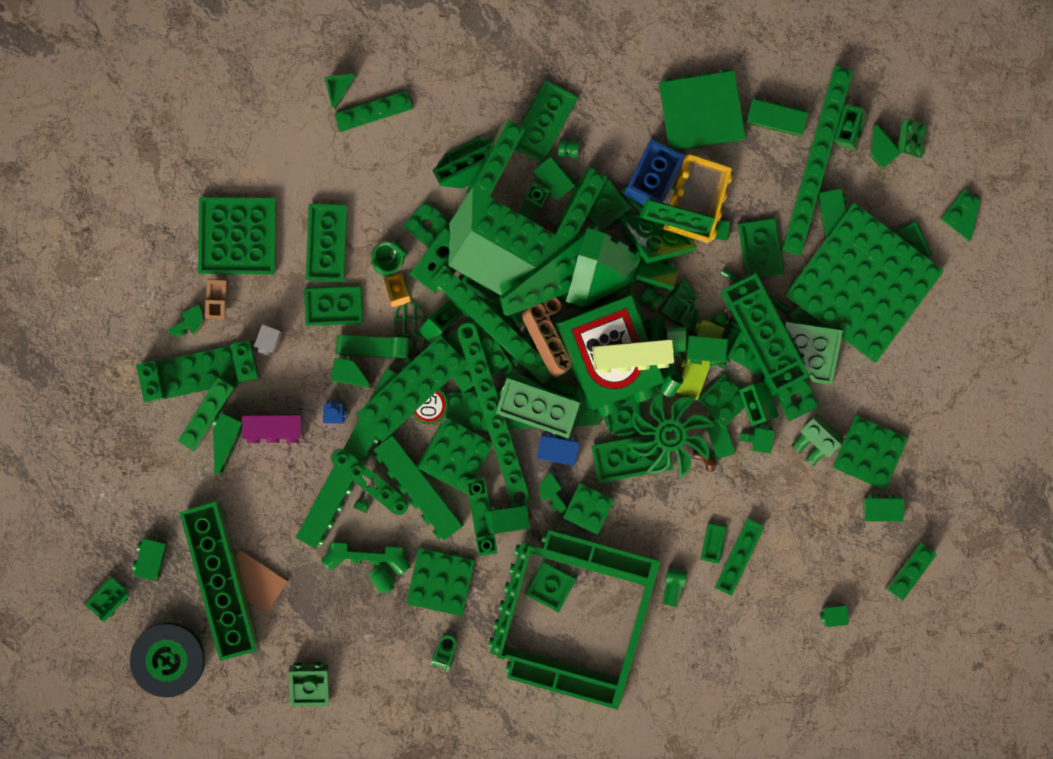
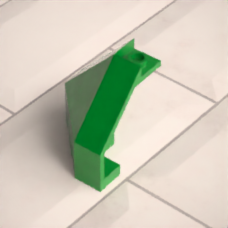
[566,228,642,311]

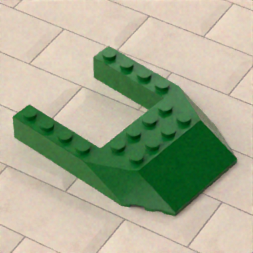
[448,120,607,296]

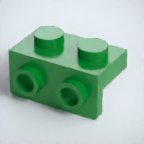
[83,575,130,622]

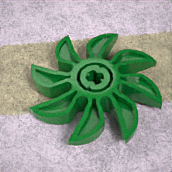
[627,392,714,479]

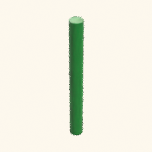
[720,268,790,313]

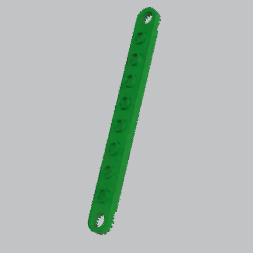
[458,323,529,507]

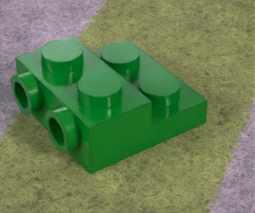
[289,661,329,706]

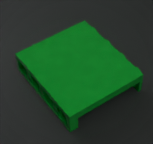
[658,68,745,152]

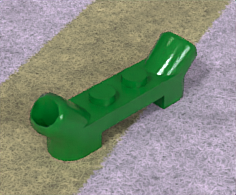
[321,542,411,576]

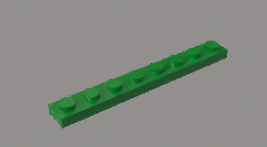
[431,265,552,384]

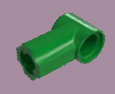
[659,363,684,397]
[662,567,687,607]

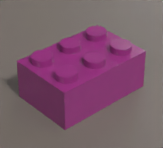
[242,415,304,443]

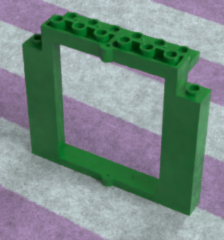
[487,529,660,710]

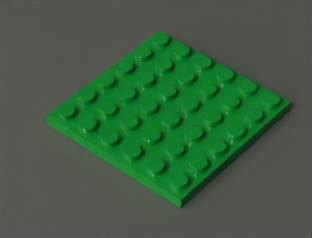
[784,202,944,363]

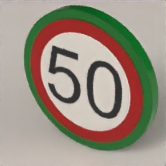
[412,389,448,424]

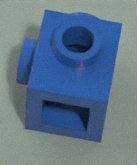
[323,400,347,424]

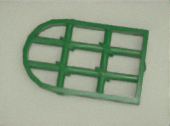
[394,302,426,352]

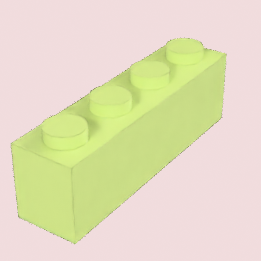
[592,339,674,374]

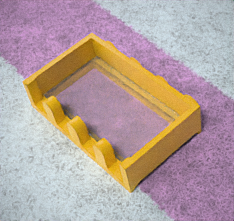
[663,154,732,243]

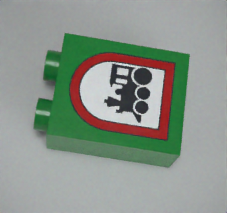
[555,295,664,417]

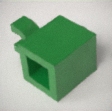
[739,425,775,454]

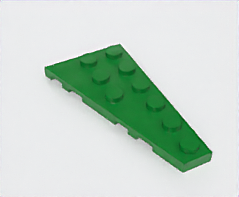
[500,223,599,316]

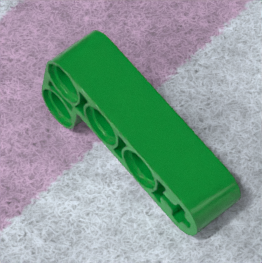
[335,335,411,359]

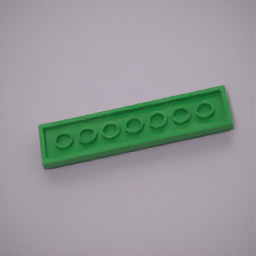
[445,388,600,431]

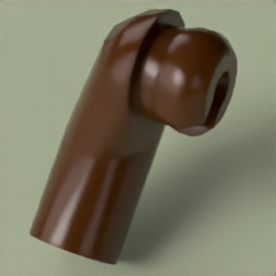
[692,449,717,472]

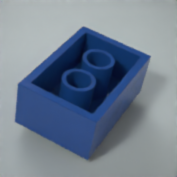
[623,139,685,205]

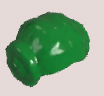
[370,240,408,277]

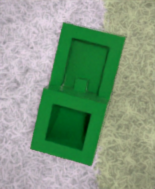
[168,305,204,338]
[540,473,567,513]

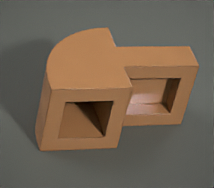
[205,279,227,320]

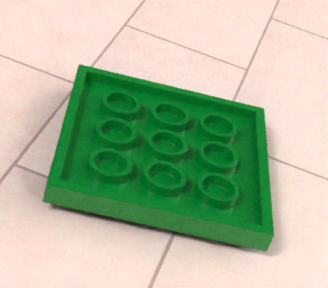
[198,197,276,275]

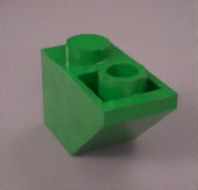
[869,124,901,170]

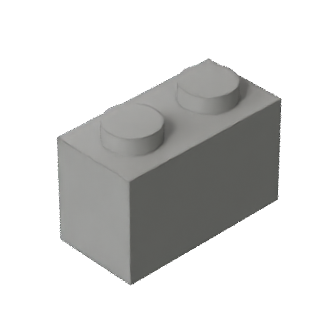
[254,325,283,356]

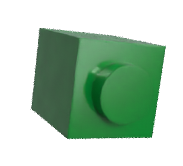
[819,605,849,627]

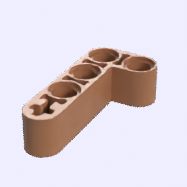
[522,298,572,377]

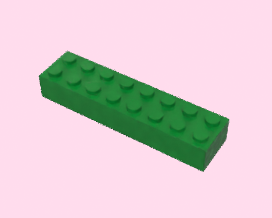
[179,501,261,661]

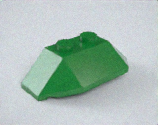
[432,137,494,189]

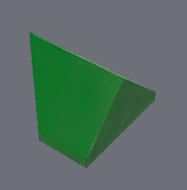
[324,73,356,110]

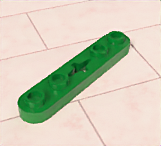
[330,448,408,515]

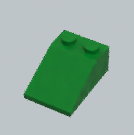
[212,413,242,476]

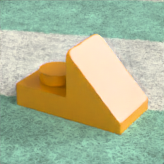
[384,273,411,308]

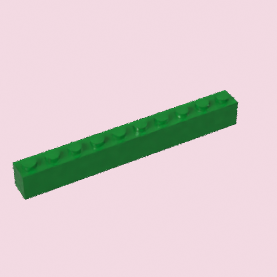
[781,66,853,257]
[295,368,398,549]

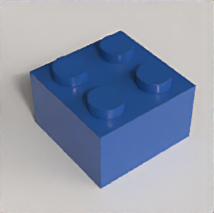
[537,433,579,466]

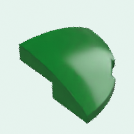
[658,279,699,333]

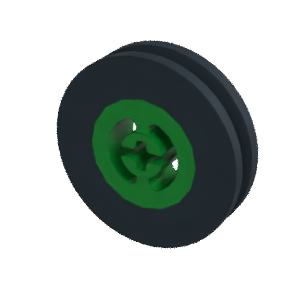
[130,623,205,698]

